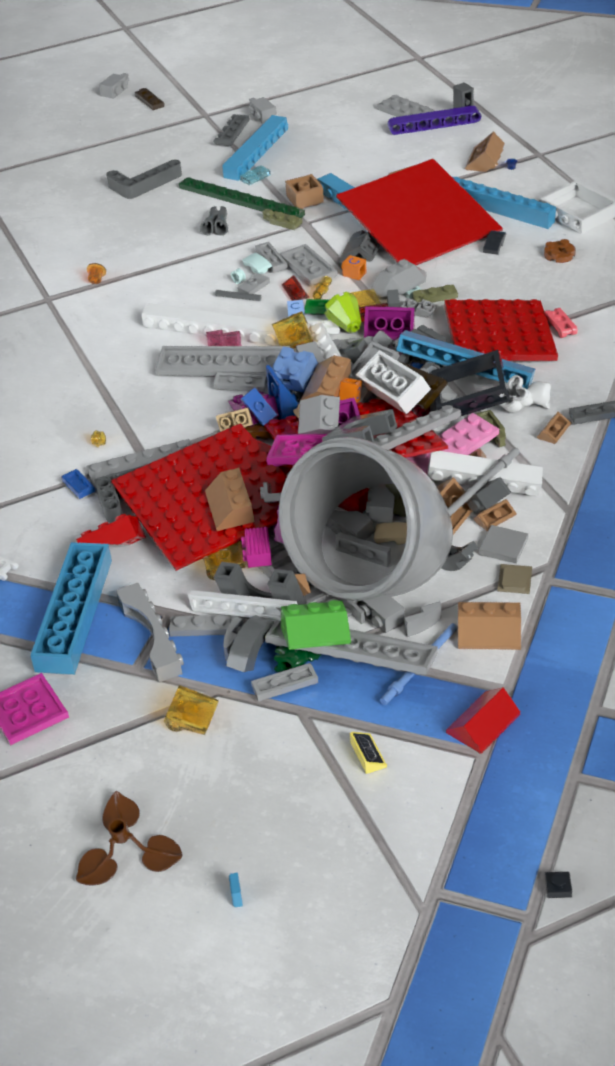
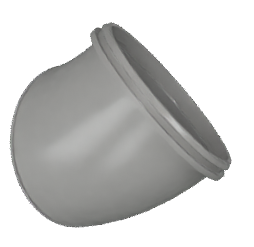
[279,437,453,601]

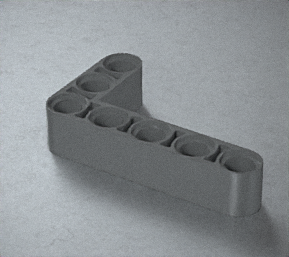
[106,159,182,199]
[95,465,145,523]

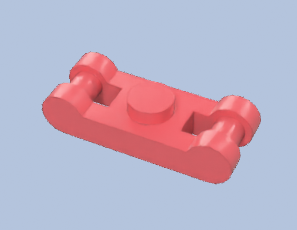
[544,308,578,338]

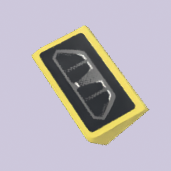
[349,732,387,774]

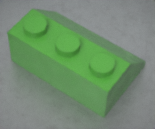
[281,600,351,650]

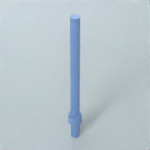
[380,623,458,705]

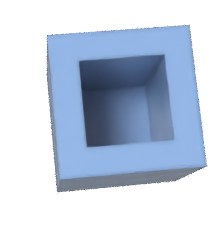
[287,300,305,325]

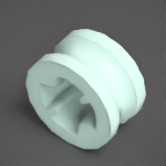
[231,268,246,284]

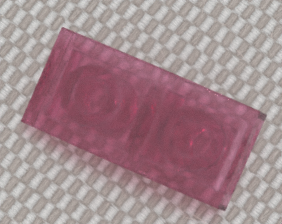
[206,330,242,346]

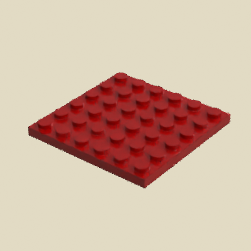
[444,299,558,361]

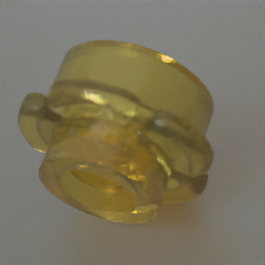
[91,430,106,447]

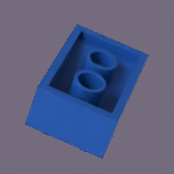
[266,365,300,420]

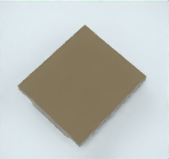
[497,564,532,594]

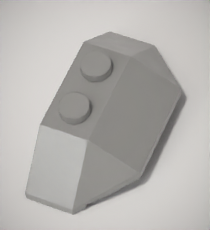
[370,259,426,300]

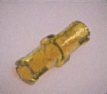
[312,276,332,299]

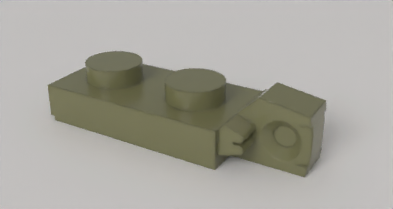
[262,209,303,230]
[413,284,458,303]
[476,410,506,447]

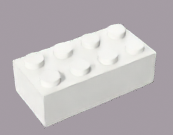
[356,350,430,414]

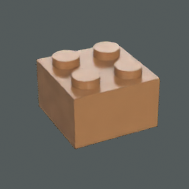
[285,174,324,209]

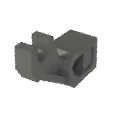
[387,289,400,307]

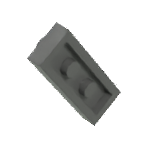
[569,401,615,424]

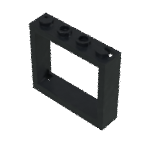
[431,350,511,416]

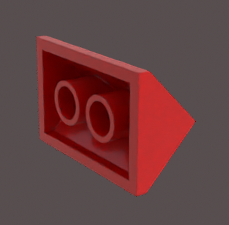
[446,687,520,754]

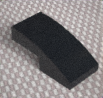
[483,230,506,255]

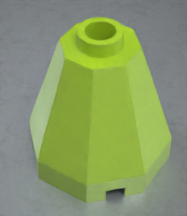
[325,291,361,333]

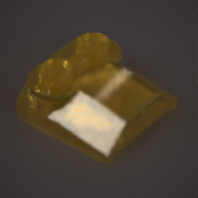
[272,311,313,349]
[204,541,245,580]
[164,685,219,735]

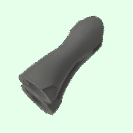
[200,206,228,236]

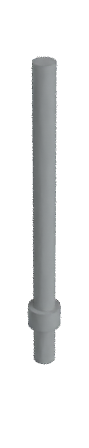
[447,447,520,516]

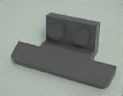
[338,230,381,266]

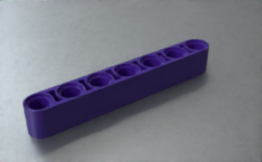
[387,106,482,135]

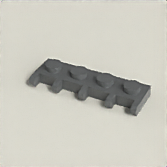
[213,114,250,146]

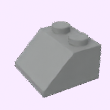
[298,395,340,434]

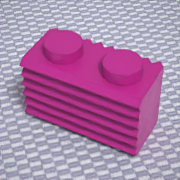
[241,526,272,568]

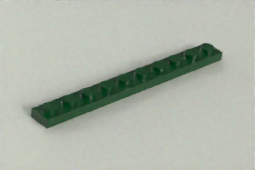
[179,177,305,218]

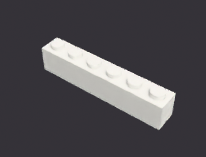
[427,451,543,496]

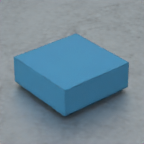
[229,872,243,908]

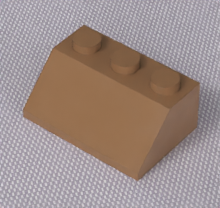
[465,131,505,172]
[301,355,351,400]
[205,468,254,531]
[437,477,472,535]
[458,602,521,650]

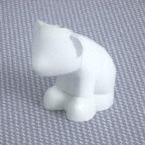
[500,375,551,412]

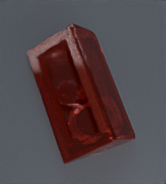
[282,275,310,301]

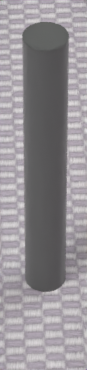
[215,290,262,301]

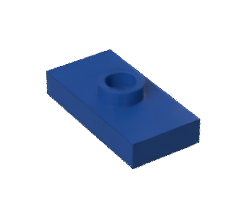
[241,388,277,426]
[61,469,96,499]

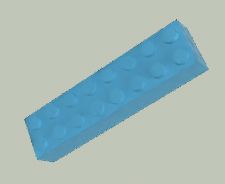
[30,542,112,675]

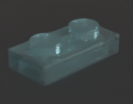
[240,165,271,185]

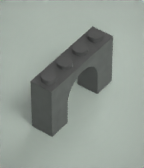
[322,409,397,443]
[214,562,306,605]

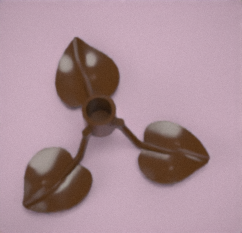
[75,791,183,886]

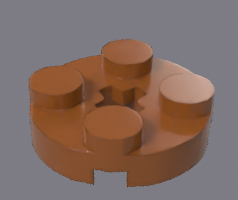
[544,239,576,263]

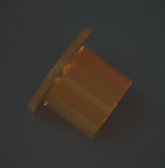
[87,263,106,284]

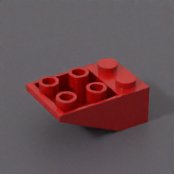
[76,514,146,545]

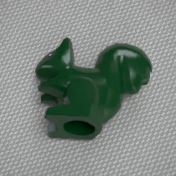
[274,646,321,672]

